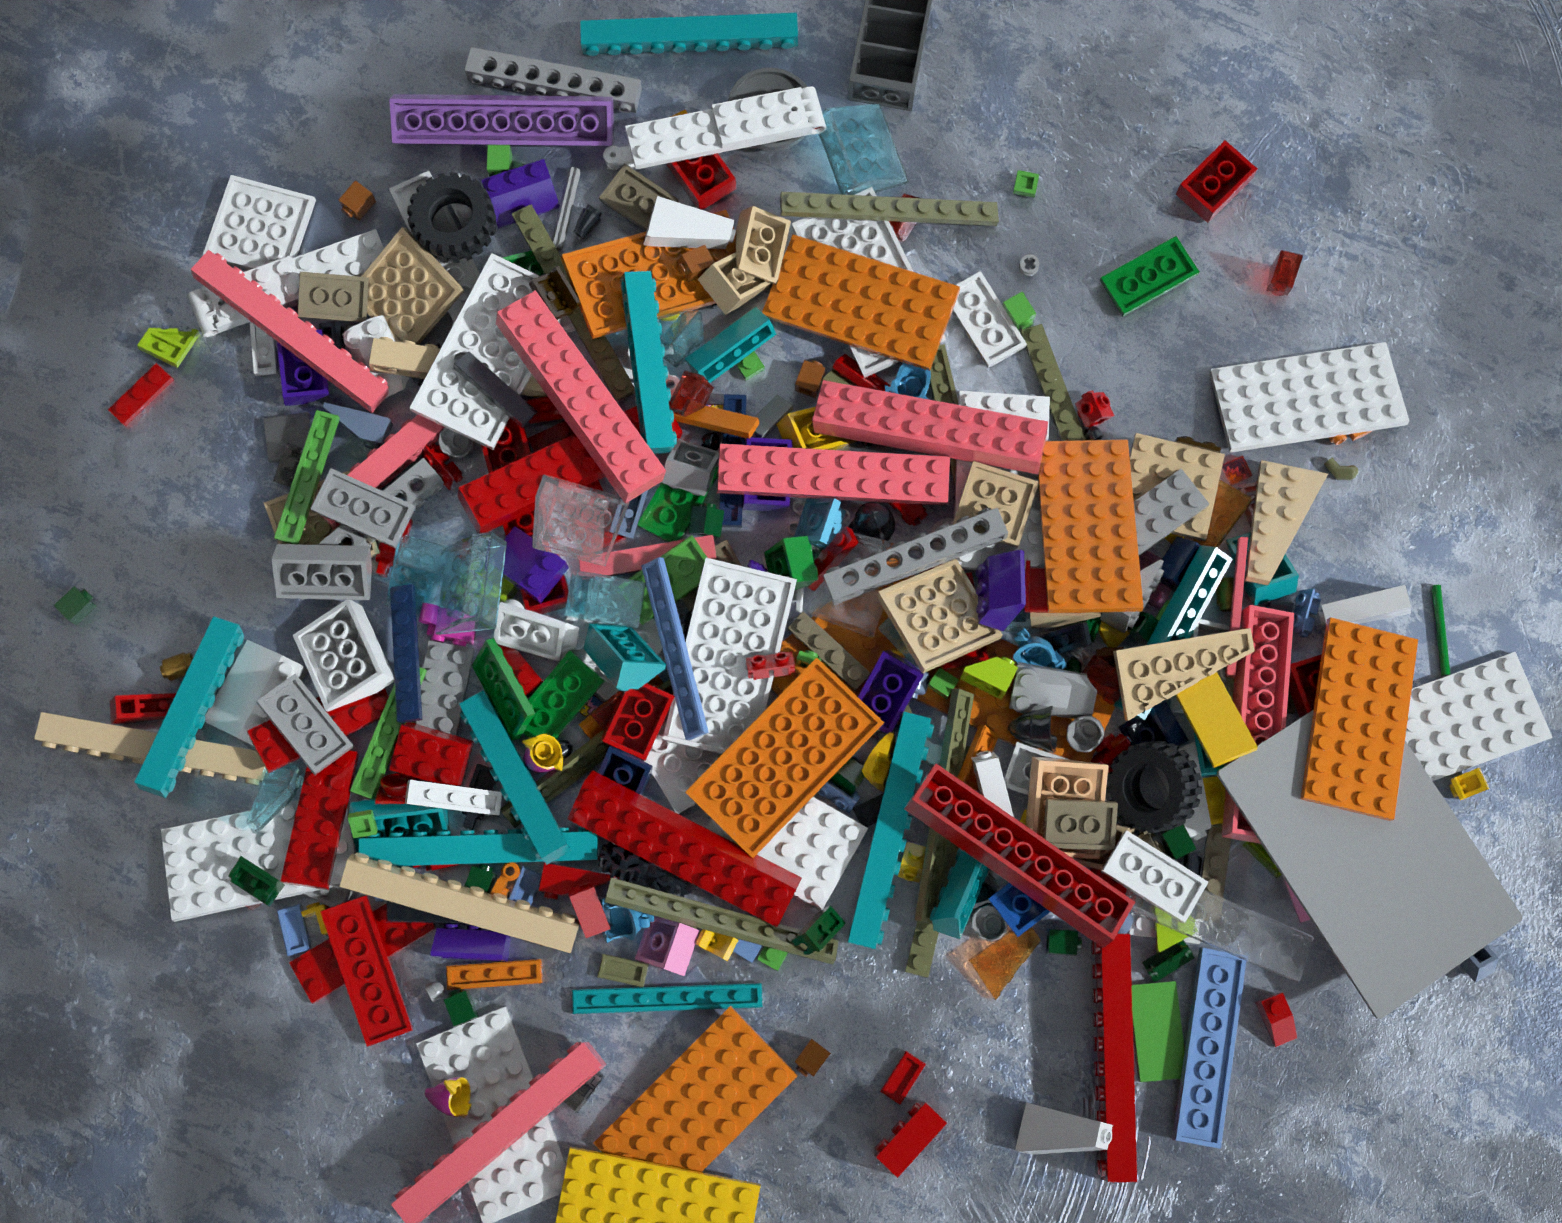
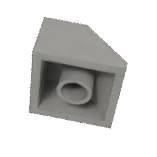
[661,439,719,496]

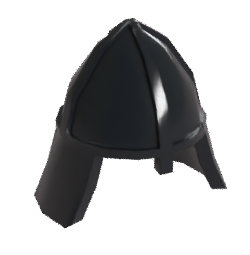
[848,502,895,547]
[1007,705,1057,753]

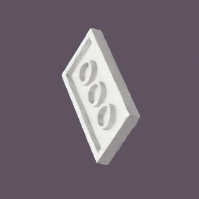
[952,271,1027,368]
[1101,830,1208,923]

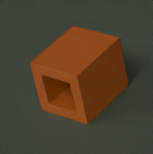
[338,180,376,221]
[678,245,715,283]
[795,360,825,399]

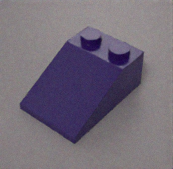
[486,526,569,604]

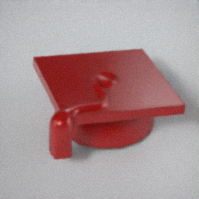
[375,773,423,804]

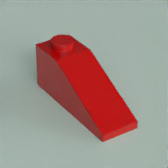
[498,644,543,698]
[109,693,176,724]
[539,863,615,900]

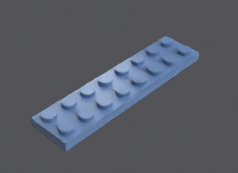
[1172,948,1247,1149]

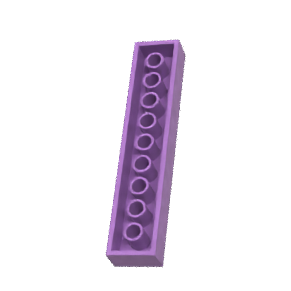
[389,94,614,146]

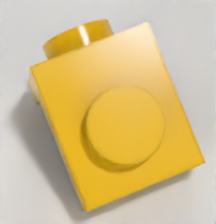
[1449,767,1490,801]
[898,841,926,883]
[301,902,329,936]
[696,929,738,961]

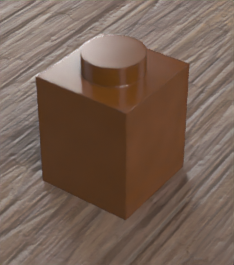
[795,1039,831,1077]

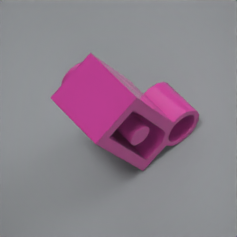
[418,603,479,647]

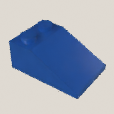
[988,883,1051,937]

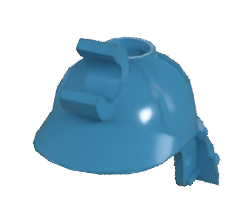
[885,363,931,399]
[1013,628,1066,670]
[599,898,654,943]

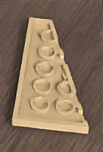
[1245,460,1328,585]
[1113,628,1255,721]

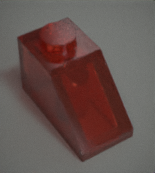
[1266,250,1303,296]
[669,371,714,417]

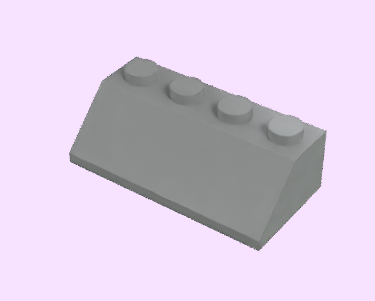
[271,544,372,600]

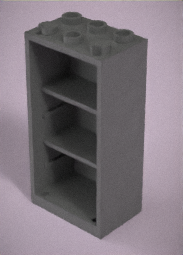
[848,0,933,111]

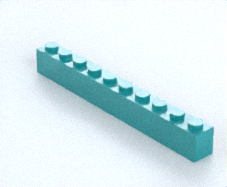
[580,12,798,56]
[848,712,934,949]
[359,827,598,866]

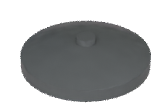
[728,68,807,151]

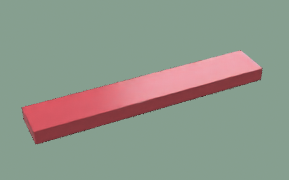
[579,535,716,581]
[1225,537,1248,678]

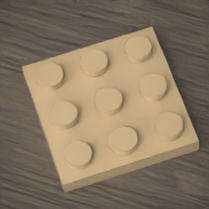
[953,461,1039,548]

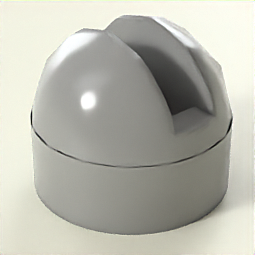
[425,982,445,1003]

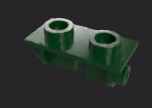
[1142,940,1195,983]

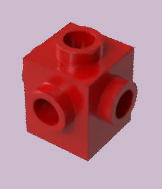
[1075,390,1115,427]

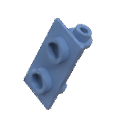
[1293,589,1321,638]
[817,780,861,813]

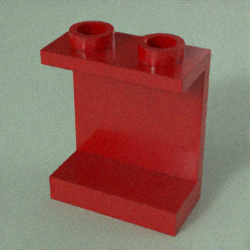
[1024,560,1048,613]

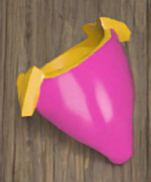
[522,734,563,772]
[425,1077,471,1119]

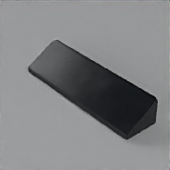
[453,351,537,428]
[386,901,467,924]

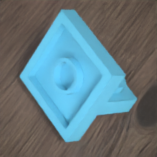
[794,498,846,550]

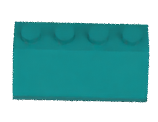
[583,623,666,691]
[348,799,450,853]
[930,848,989,939]

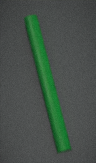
[1432,585,1451,676]

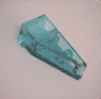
[246,764,303,834]

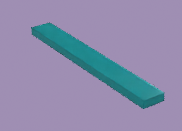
[572,983,763,1014]

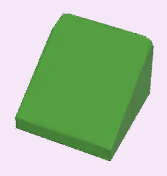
[927,668,959,699]

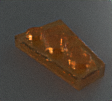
[1193,479,1252,548]
[968,927,1041,1000]

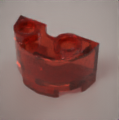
[1082,655,1121,705]

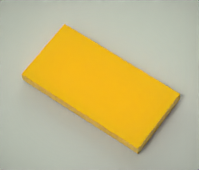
[1175,672,1258,768]

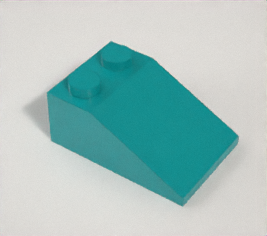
[1226,532,1299,606]

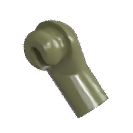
[1324,457,1359,480]

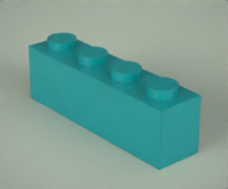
[685,307,777,386]

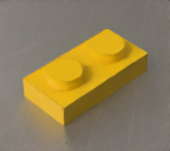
[1202,776,1225,825]

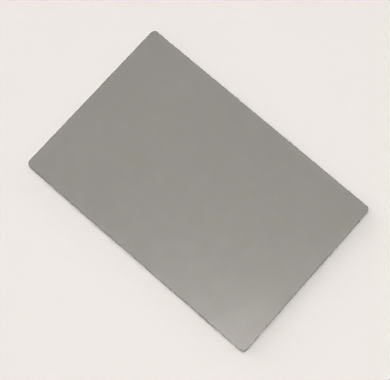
[1217,710,1523,1019]

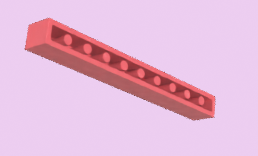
[191,250,389,413]

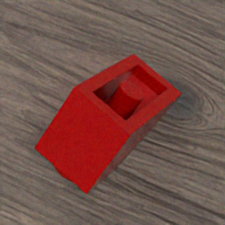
[1255,993,1297,1047]

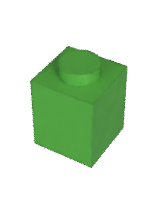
[487,145,512,177]
[1002,292,1036,330]

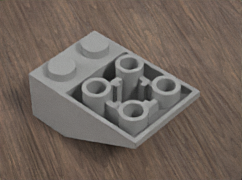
[1100,559,1164,633]

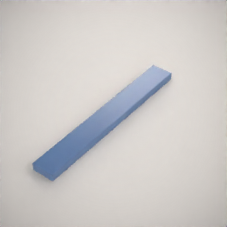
[641,557,709,740]

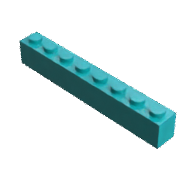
[620,271,677,454]
[1113,545,1232,720]
[134,616,244,798]
[459,690,572,864]

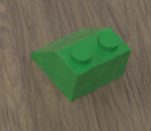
[764,536,818,591]

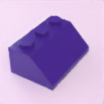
[481,159,560,229]
[277,330,329,406]
[742,437,792,511]
[976,550,1026,631]
[858,650,924,734]
[430,924,510,962]

